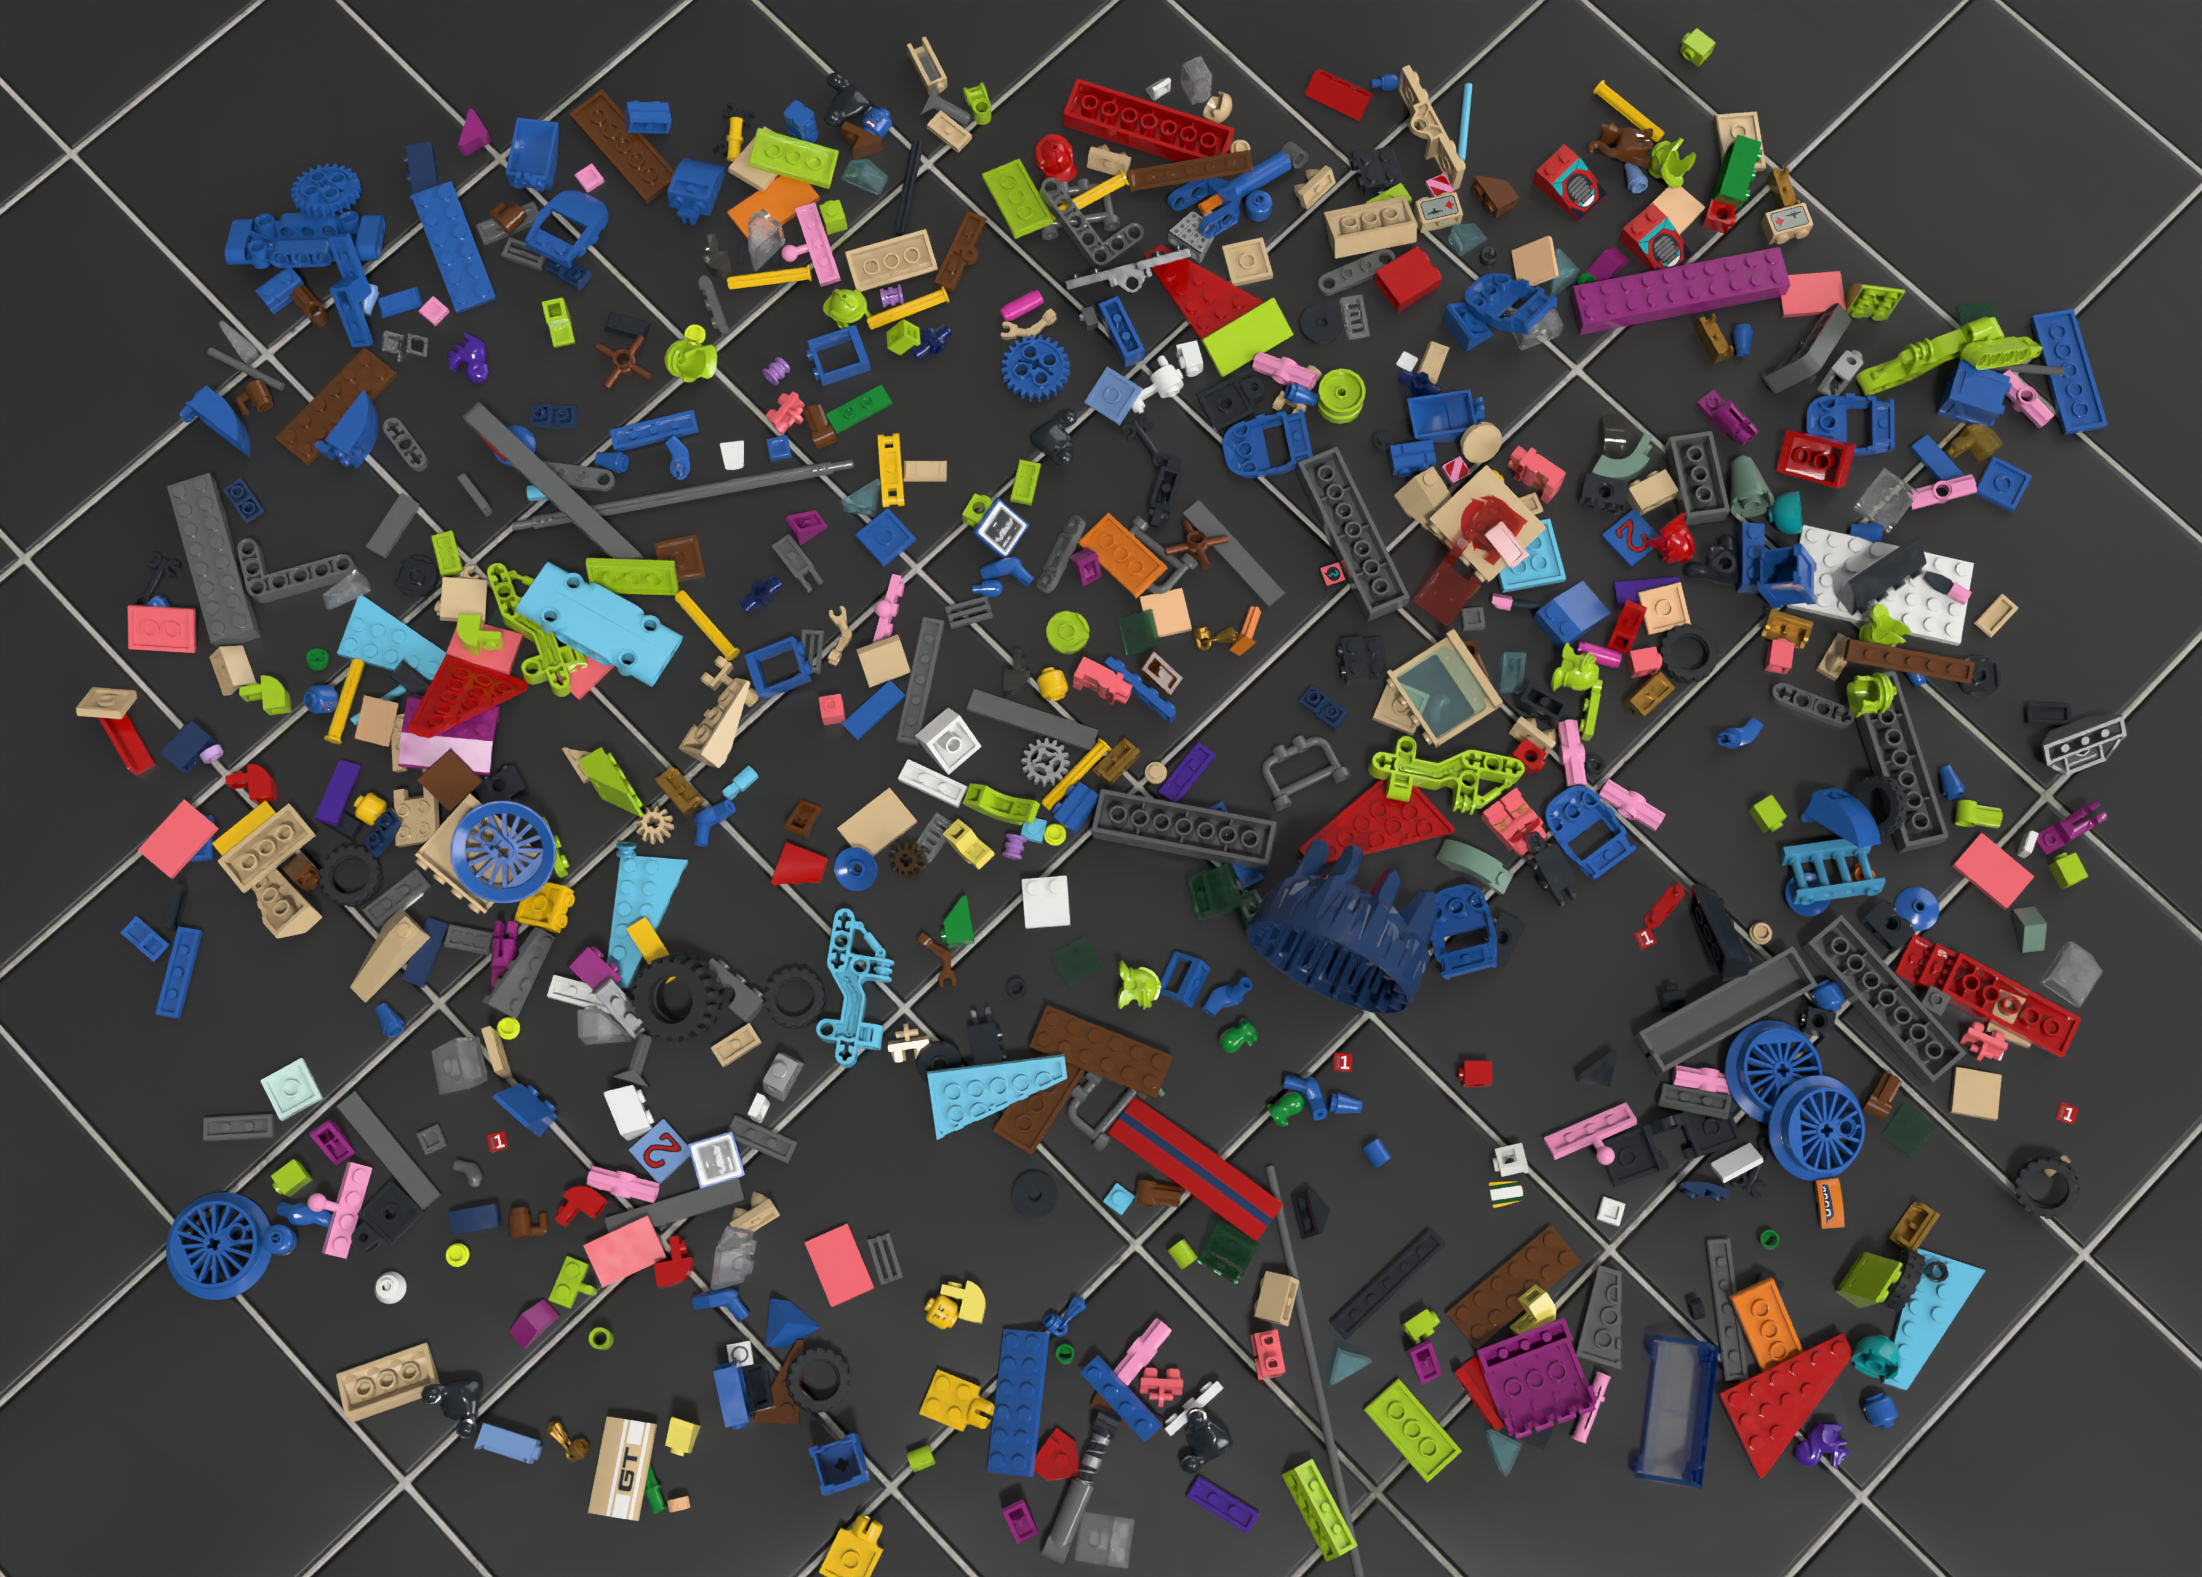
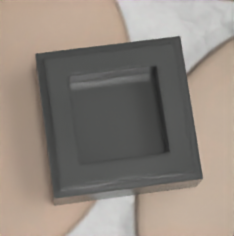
[1460,606,1486,631]
[416,1124,448,1155]

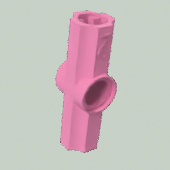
[1252,352,1318,390]
[2004,369,2054,429]
[1907,474,1977,510]
[1557,719,1587,788]
[1598,779,1666,831]
[1672,1065,1732,1096]
[587,1166,660,1203]
[1113,1318,1172,1386]

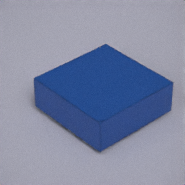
[766,435,792,461]

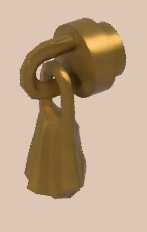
[1193,625,1238,651]
[546,1421,590,1462]

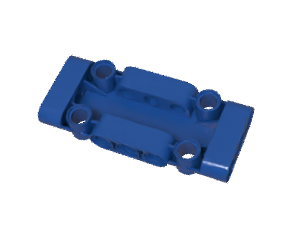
[225,211,385,269]

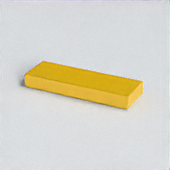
[212,800,276,856]
[626,917,677,984]

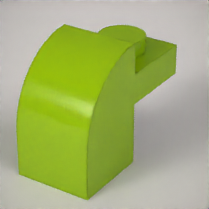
[542,297,576,348]
[457,614,504,656]
[239,675,291,715]

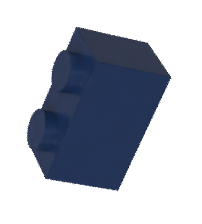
[161,720,217,775]

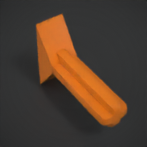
[1229,606,1261,656]

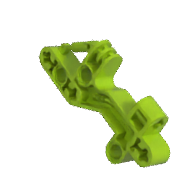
[1856,317,2005,396]
[487,563,588,697]
[1368,736,1525,815]

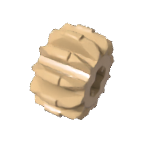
[635,806,674,844]

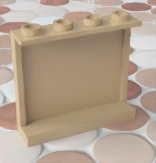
[414,794,538,914]

